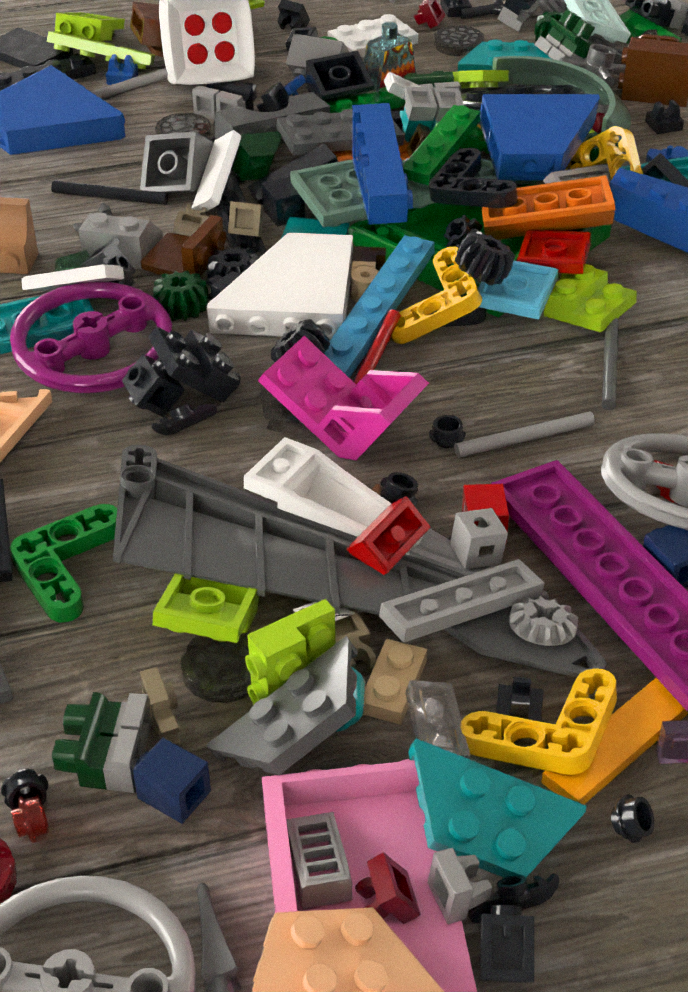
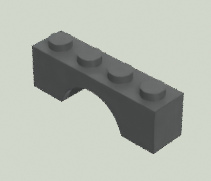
[215,92,330,142]

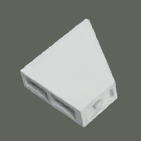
[207,233,353,339]

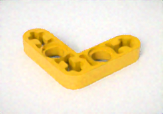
[565,126,643,180]
[391,247,482,344]
[460,669,617,775]

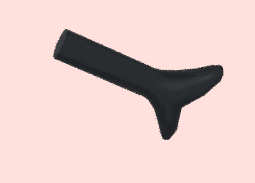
[460,0,504,19]

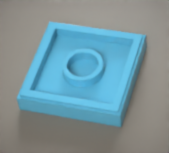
[478,260,558,320]

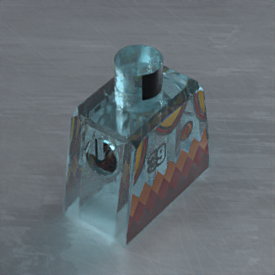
[364,22,416,92]

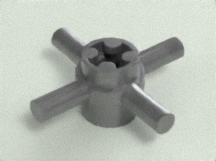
[559,44,626,87]

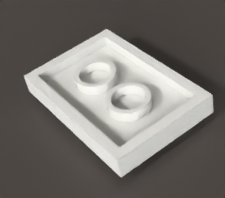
[328,14,418,58]

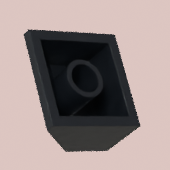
[306,51,374,101]

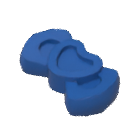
[284,75,306,96]
[646,145,688,162]

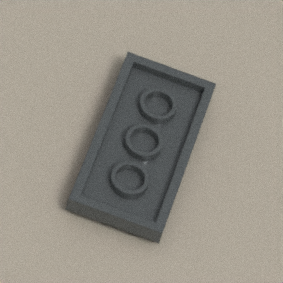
[276,109,404,155]

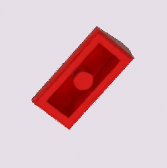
[346,496,431,575]

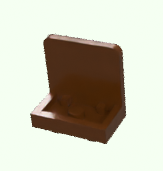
[140,215,226,277]

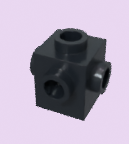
[122,354,185,417]

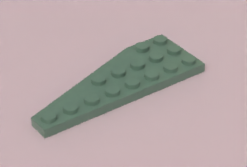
[290,158,540,227]

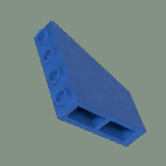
[0,65,125,155]
[480,94,600,181]

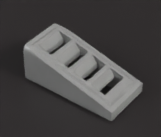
[286,812,352,909]

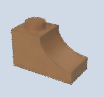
[0,197,39,274]

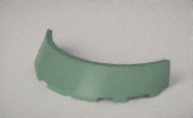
[492,56,631,143]

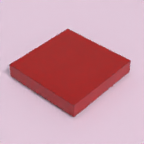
[517,230,591,274]

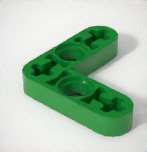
[10,504,117,622]

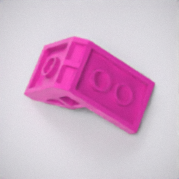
[258,336,429,460]

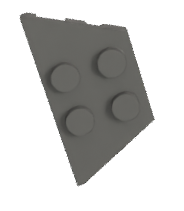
[206,636,358,775]

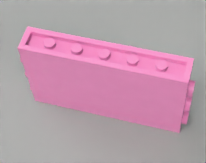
[262,759,477,992]

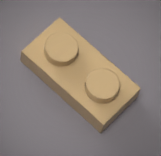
[363,639,428,725]

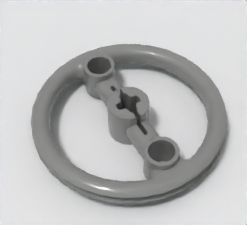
[601,433,688,530]
[0,876,197,992]

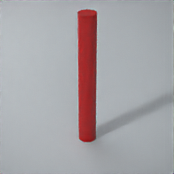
[353,310,401,385]

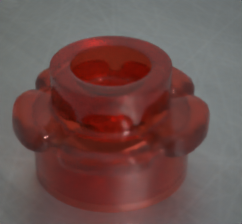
[11,795,50,843]

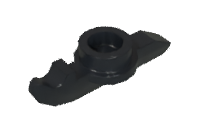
[151,403,217,436]
[468,873,559,923]

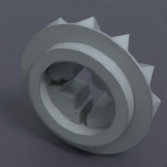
[509,595,578,646]

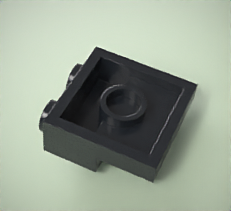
[148,326,241,403]

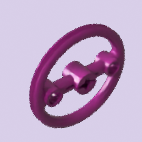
[10,281,172,393]

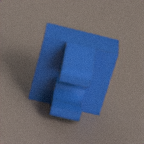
[106,54,138,85]

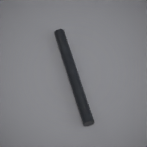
[51,181,168,205]

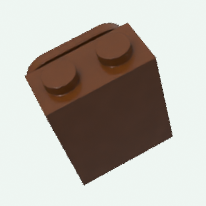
[130,1,164,57]
[618,34,688,107]

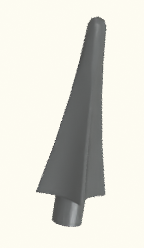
[197,883,241,992]

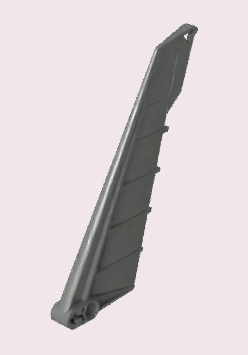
[113,445,607,678]

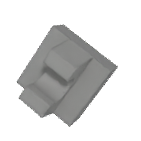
[427,848,492,924]

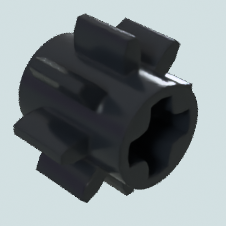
[444,215,483,248]

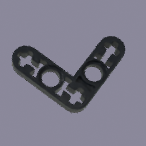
[429,148,518,208]

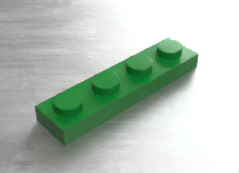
[403,105,481,186]

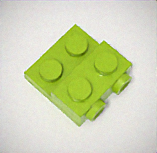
[55,12,125,41]
[544,264,637,332]
[152,573,259,643]
[245,599,336,705]

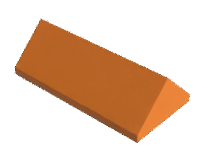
[481,175,615,240]

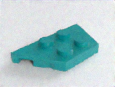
[458,39,552,72]
[408,738,587,878]

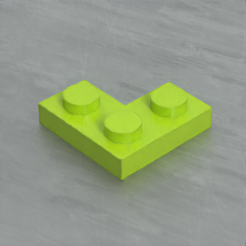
[452,70,509,88]

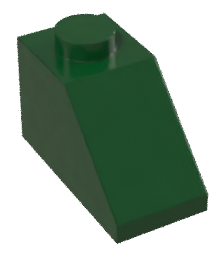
[231,131,282,181]

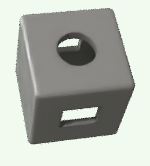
[450,508,508,569]

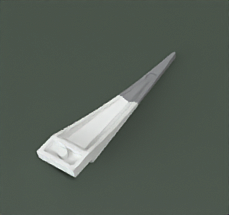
[244,437,549,600]

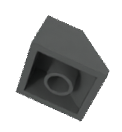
[140,131,214,193]

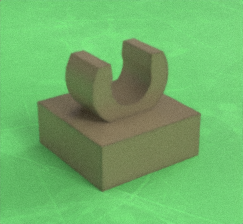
[228,201,264,237]

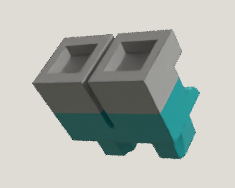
[400,87,464,142]

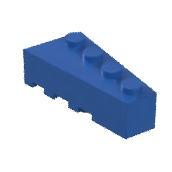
[352,103,413,225]
[609,168,688,253]

